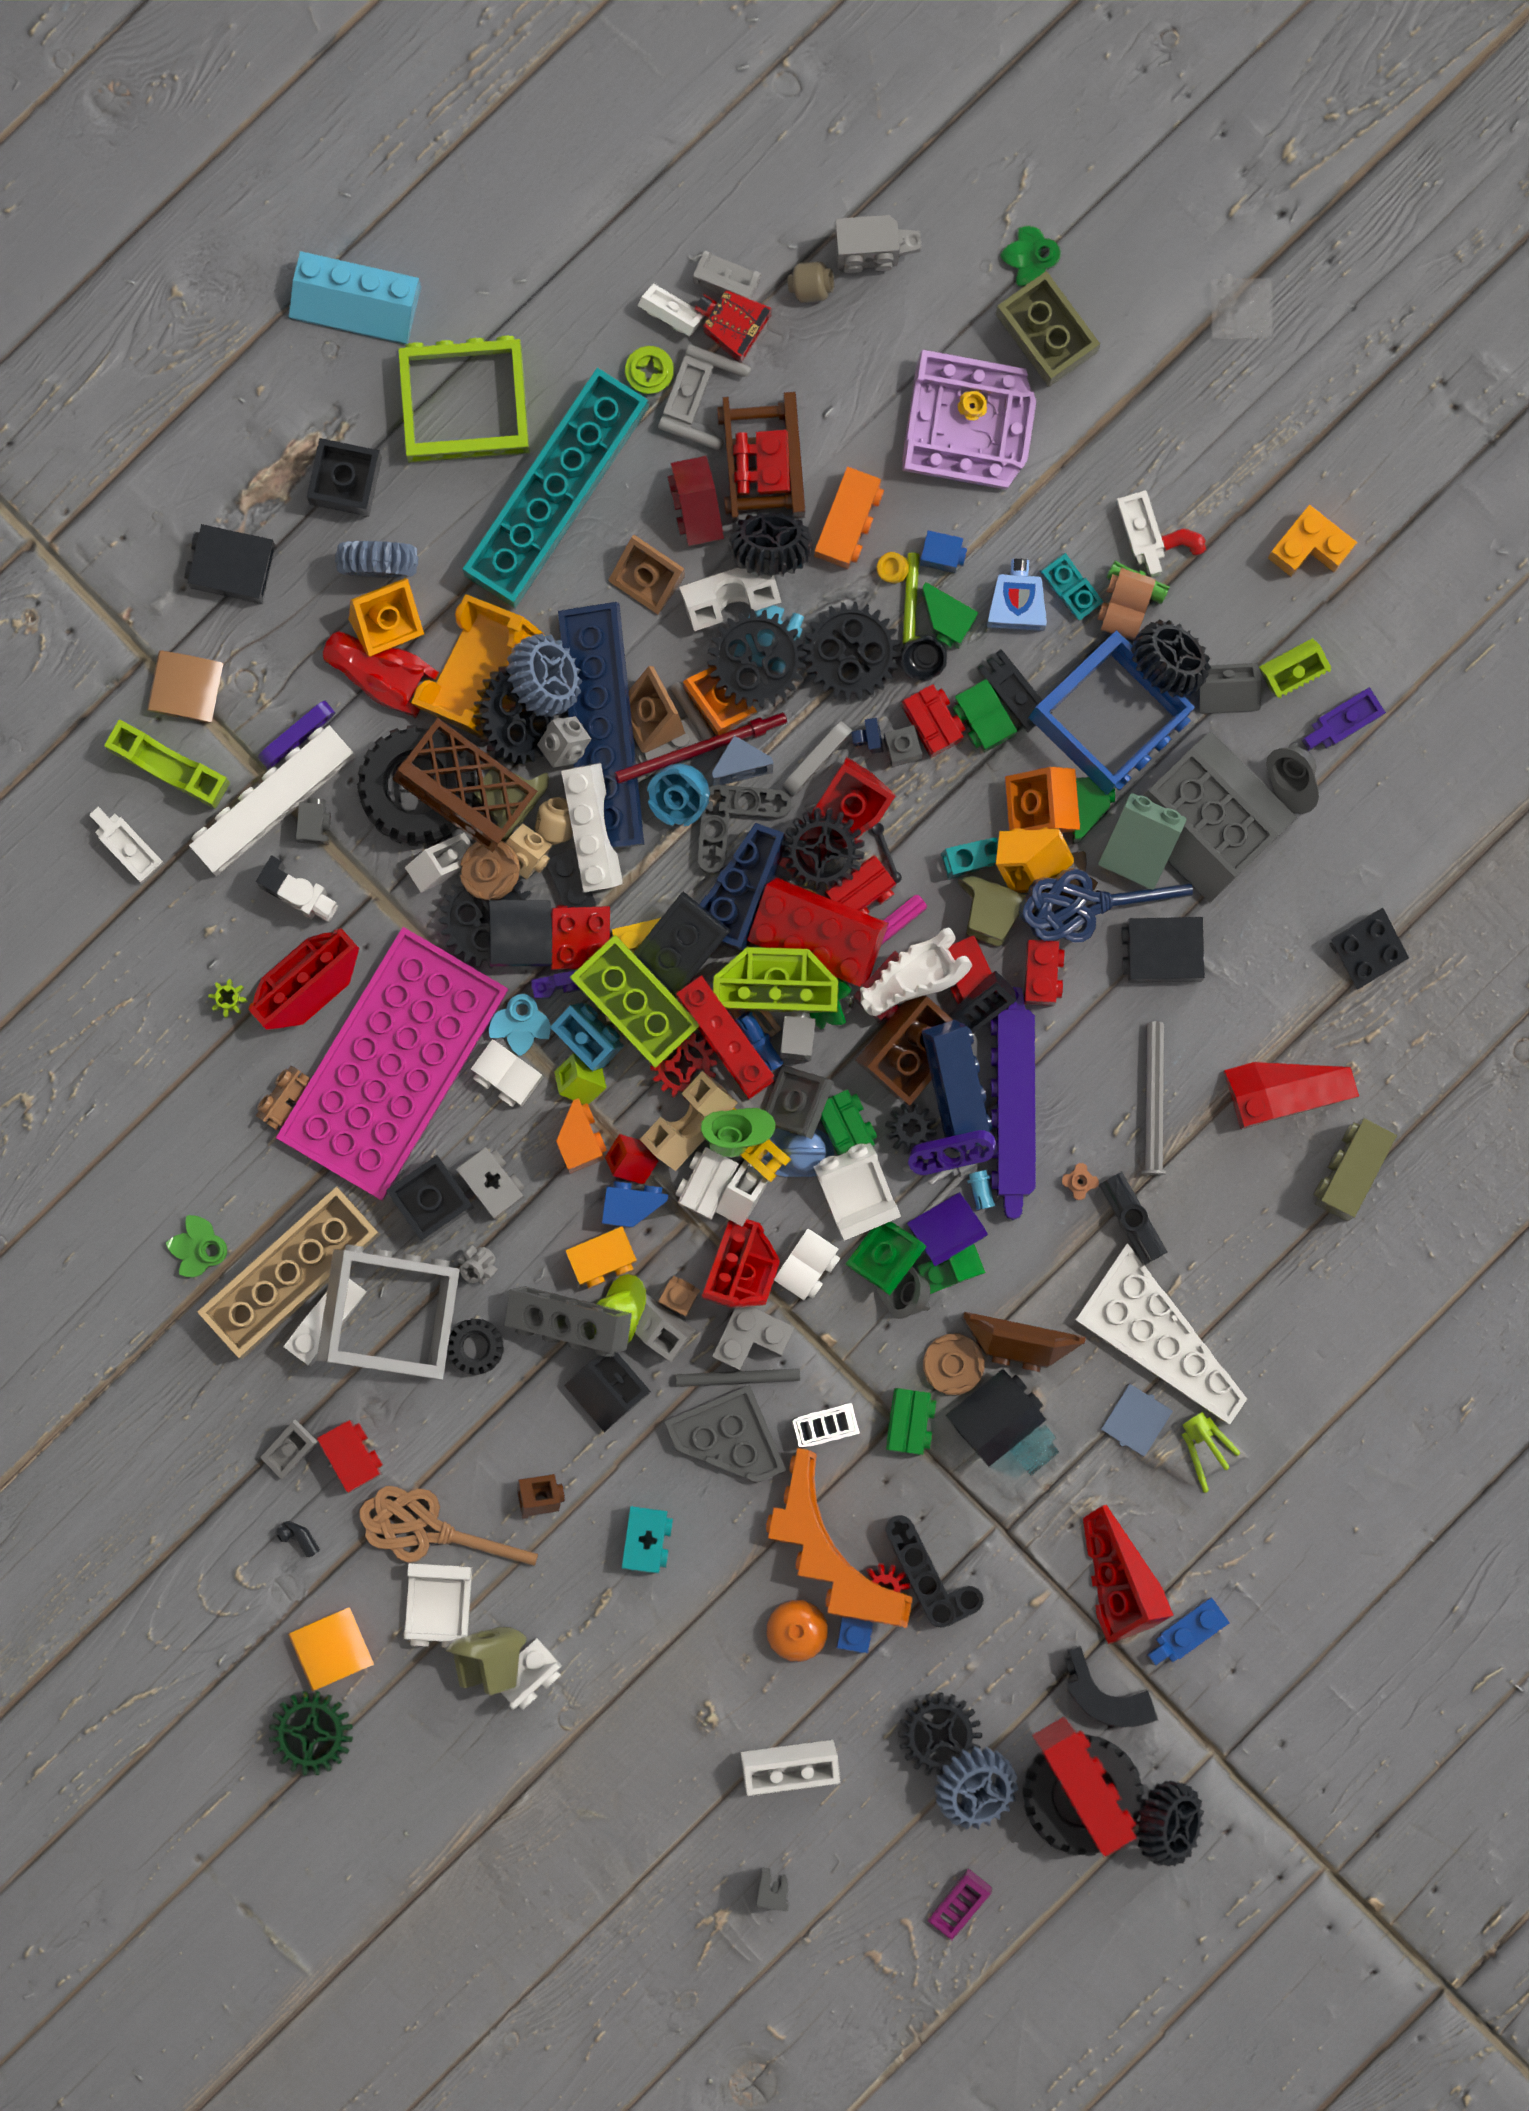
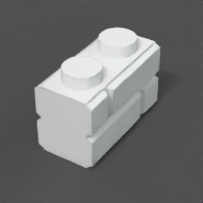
[675,1147,739,1220]

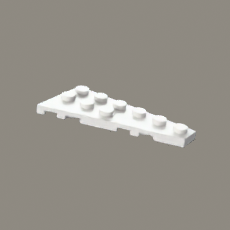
[1075,1243,1247,1425]

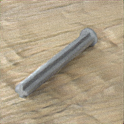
[1141,1021,1166,1175]

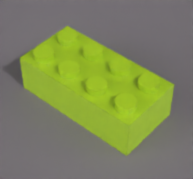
[570,935,699,1068]

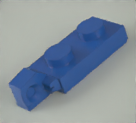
[1147,1597,1230,1665]

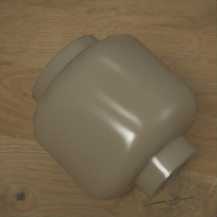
[788,262,834,303]

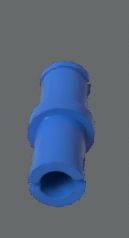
[735,1011,784,1071]

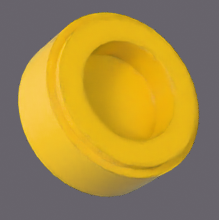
[877,552,909,584]

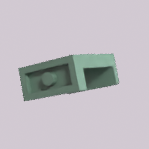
[1098,793,1187,890]

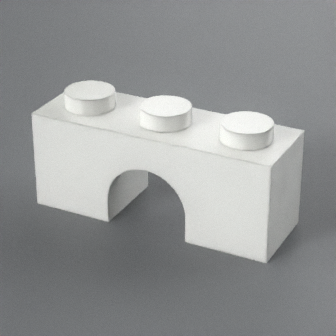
[679,568,781,631]

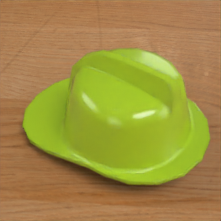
[593,1274,646,1343]

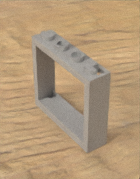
[316,1244,460,1379]

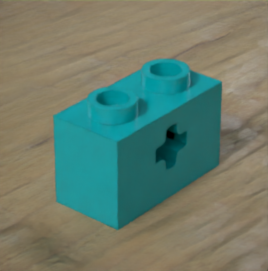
[622,1506,673,1573]

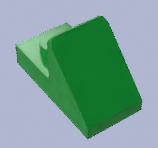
[917,1244,986,1294]

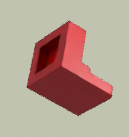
[605,1134,658,1184]

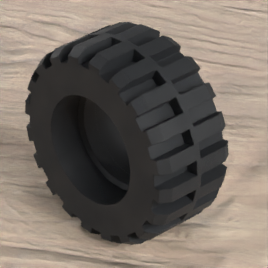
[357,725,476,846]
[1022,1734,1144,1856]

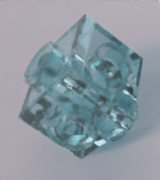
[1009,1424,1059,1476]

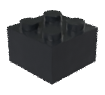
[307,438,382,517]
[386,1155,474,1243]

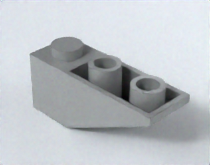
[635,1294,696,1362]

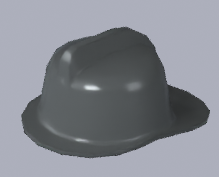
[1266,743,1319,814]
[875,1266,931,1319]

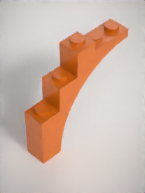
[766,1448,913,1628]

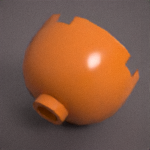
[767,1600,828,1662]

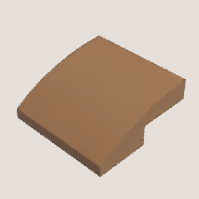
[147,650,223,723]

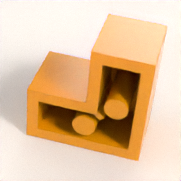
[1268,504,1357,577]

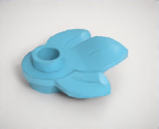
[489,994,551,1056]

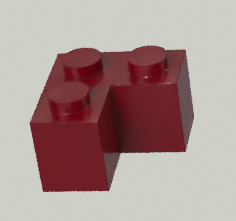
[667,456,724,546]

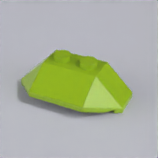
[713,947,838,1013]

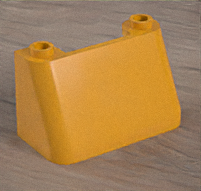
[411,594,545,738]

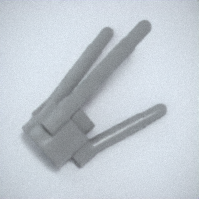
[903,1148,976,1213]

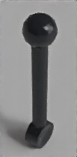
[872,823,902,883]

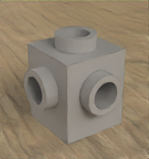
[537,716,591,767]

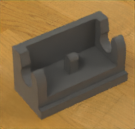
[756,1867,789,1912]

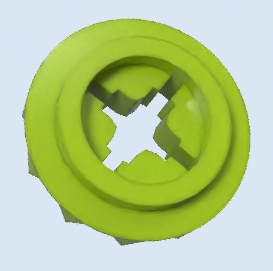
[625,346,674,395]

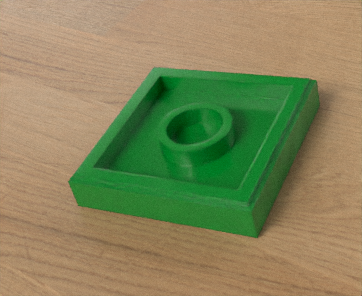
[845,1221,927,1296]

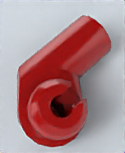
[1161,528,1206,555]

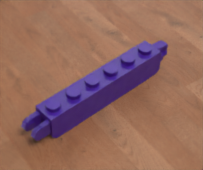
[991,987,1036,1221]

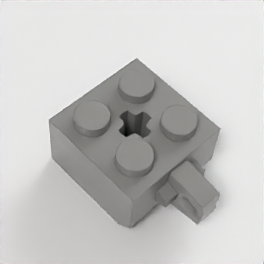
[835,215,921,273]

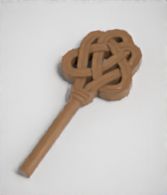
[360,1486,538,1566]

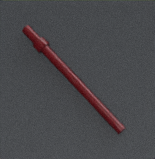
[614,712,787,784]

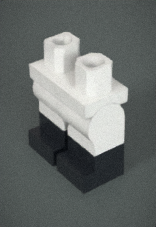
[256,855,338,922]

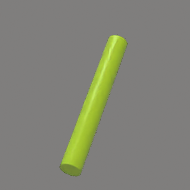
[902,553,920,645]

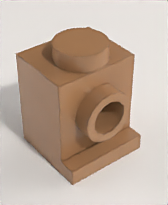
[658,1276,701,1317]

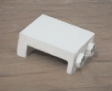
[813,1143,901,1241]
[404,1563,472,1648]

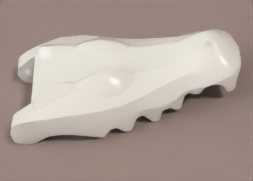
[860,928,972,1016]

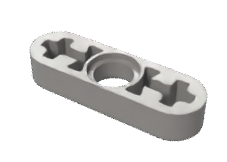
[782,721,853,796]

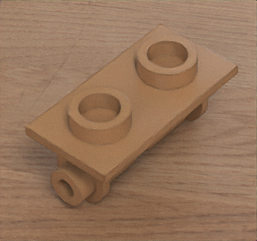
[256,1066,311,1130]

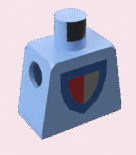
[987,559,1047,631]

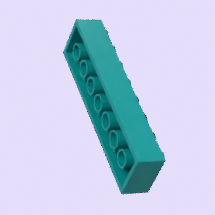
[462,367,649,609]

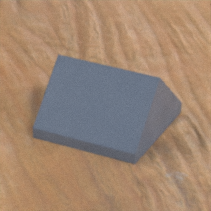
[712,735,773,785]

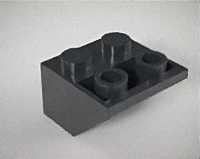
[564,1352,651,1433]

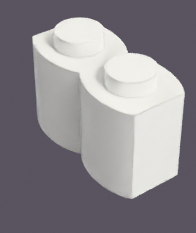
[471,1039,544,1107]
[774,1229,840,1301]

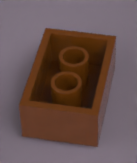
[855,995,952,1106]

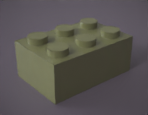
[995,271,1100,387]
[1313,1118,1397,1221]

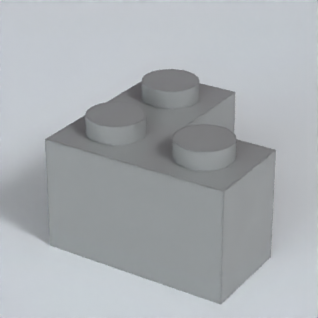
[712,1307,795,1371]

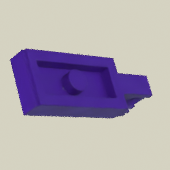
[1302,687,1386,751]
[531,970,580,999]

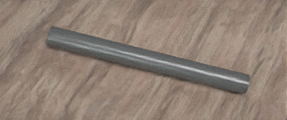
[676,1368,800,1387]

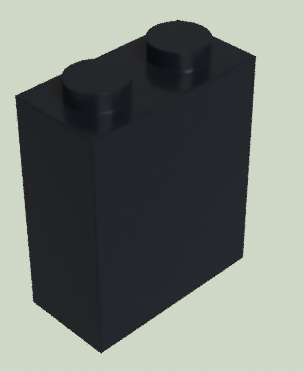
[184,524,276,604]
[1121,917,1205,983]
[946,1369,1046,1467]

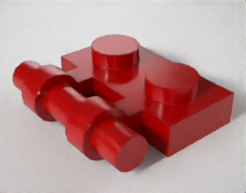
[733,430,790,495]

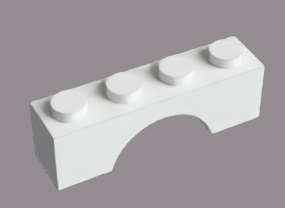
[561,763,623,892]

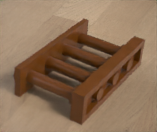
[717,392,805,523]

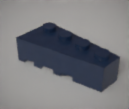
[700,823,787,952]

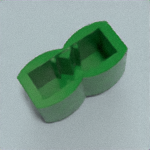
[952,679,1017,753]

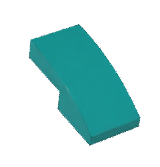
[1040,553,1103,620]

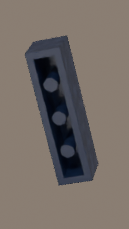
[922,1020,992,1153]

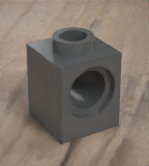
[883,725,922,768]

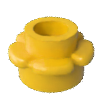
[957,391,987,421]

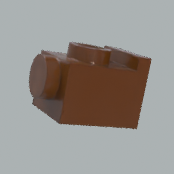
[517,1474,565,1519]

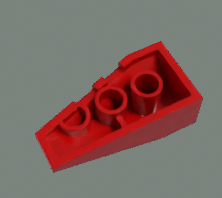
[1224,1062,1359,1129]

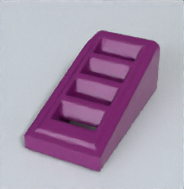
[928,1869,992,1940]

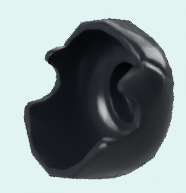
[900,635,947,682]

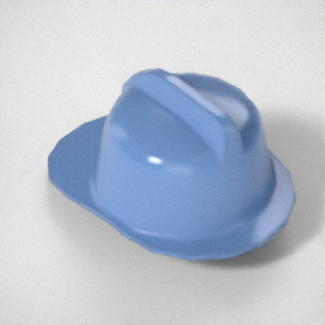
[762,1129,834,1177]

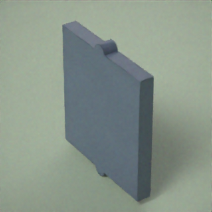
[1101,1384,1173,1457]

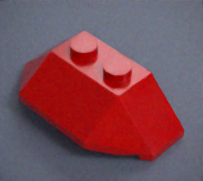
[248,928,360,1030]
[702,1219,780,1308]

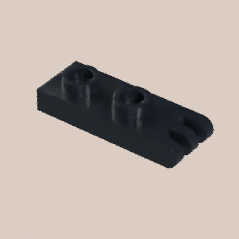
[977,649,1052,733]

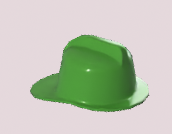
[701,1108,775,1158]

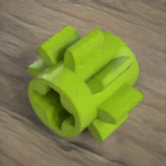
[208,979,248,1018]

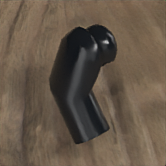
[275,1521,320,1558]

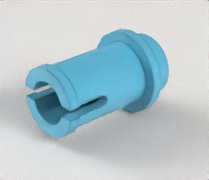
[967,1170,996,1210]

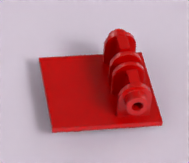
[551,905,610,969]

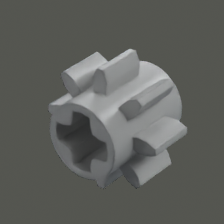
[458,1245,498,1285]

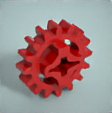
[650,1033,717,1100]

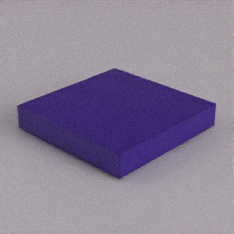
[907,1192,988,1266]

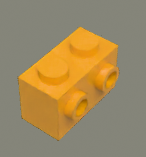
[565,1226,637,1289]

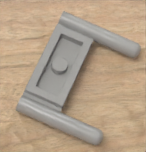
[658,344,751,450]
[635,682,714,784]

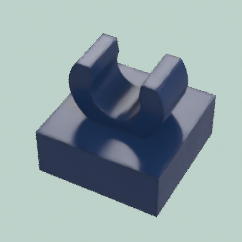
[851,718,884,754]

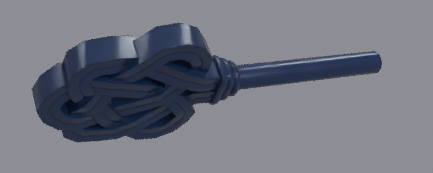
[1018,868,1193,942]

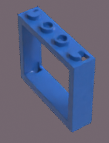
[1028,630,1195,795]

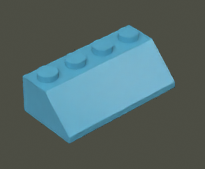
[289,251,421,345]

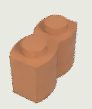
[1097,568,1156,641]

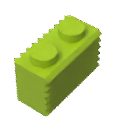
[1259,638,1332,698]

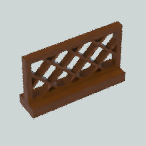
[392,718,537,853]

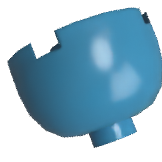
[647,763,710,827]

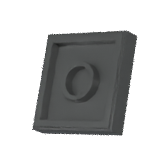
[765,1065,834,1139]

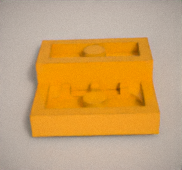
[288,1607,374,1691]

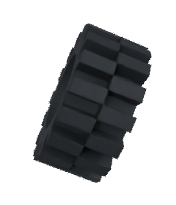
[447,1318,504,1375]

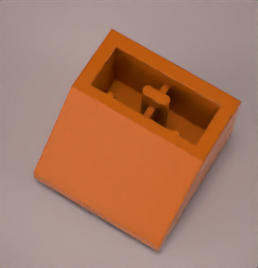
[556,1098,607,1174]

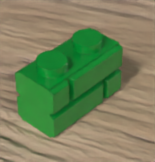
[820,1090,878,1156]
[885,1388,936,1455]

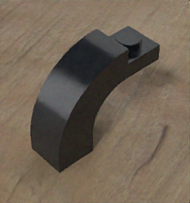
[1064,1646,1158,1727]

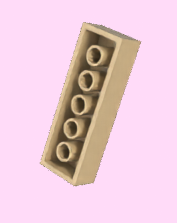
[198,1187,381,1359]

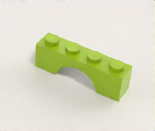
[104,719,230,810]

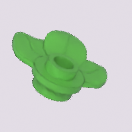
[166,1215,228,1277]

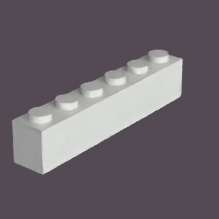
[189,725,355,877]

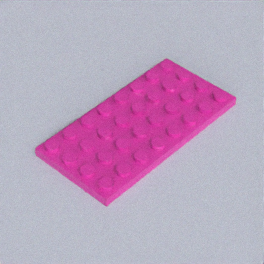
[276,927,509,1201]

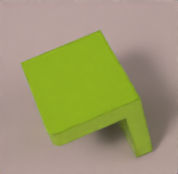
[554,1053,607,1105]

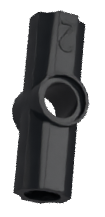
[1099,1172,1168,1265]

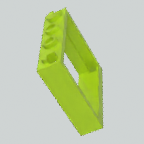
[399,335,530,462]

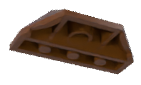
[962,1311,1086,1372]

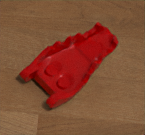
[322,631,440,718]

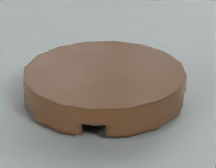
[460,841,520,900]
[923,1334,984,1395]

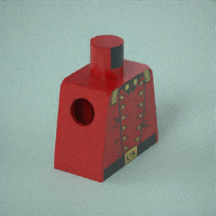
[695,291,771,363]

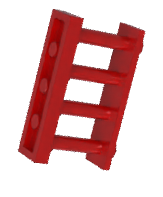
[676,975,774,1100]

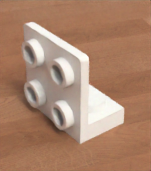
[501,1638,562,1710]

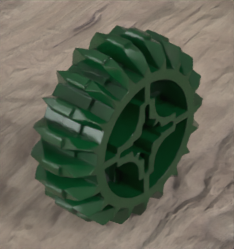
[269,1691,353,1776]

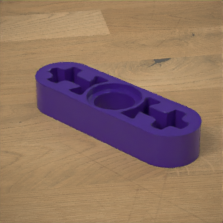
[258,700,336,769]
[908,1130,996,1175]

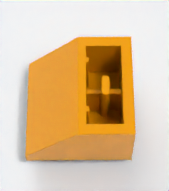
[996,827,1074,893]

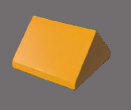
[348,578,425,657]

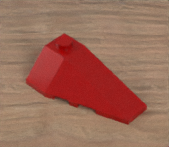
[779,757,896,880]
[1083,1505,1174,1644]

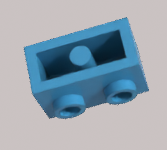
[550,1002,624,1071]

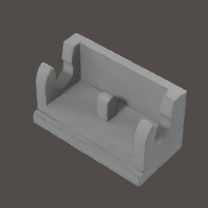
[693,250,762,300]

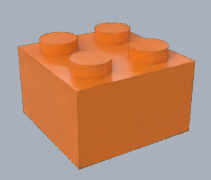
[1005,767,1080,833]

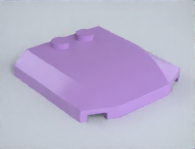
[902,350,1036,490]

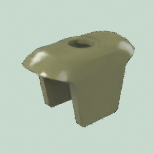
[474,769,549,841]
[958,876,1036,947]
[445,1627,527,1695]

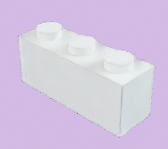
[741,1740,840,1796]

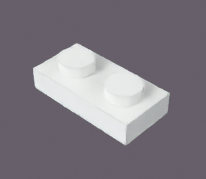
[638,284,704,337]

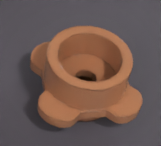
[1062,1163,1099,1200]

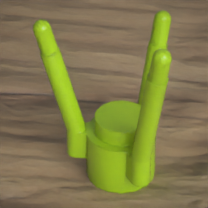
[1182,1412,1240,1493]

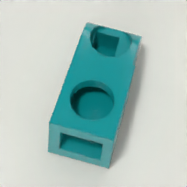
[941,838,998,880]

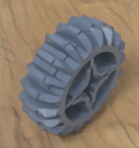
[335,541,419,578]
[505,634,583,717]
[934,1746,1019,1830]

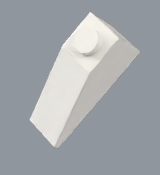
[284,1279,367,1366]

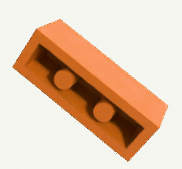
[814,466,885,569]

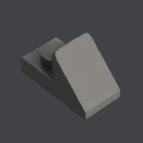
[260,1419,317,1479]

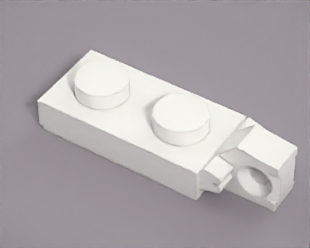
[1116,490,1165,578]
[90,807,164,884]

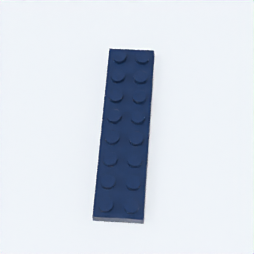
[558,602,644,849]

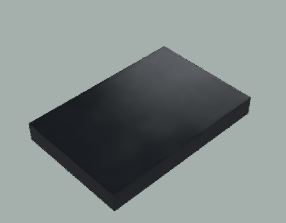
[633,891,731,998]

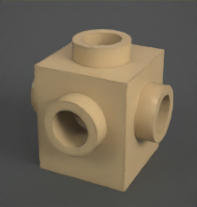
[506,824,552,879]

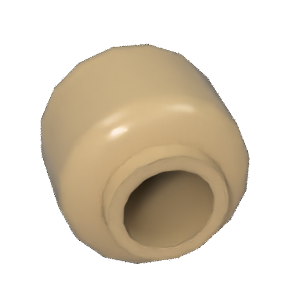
[535,797,573,845]

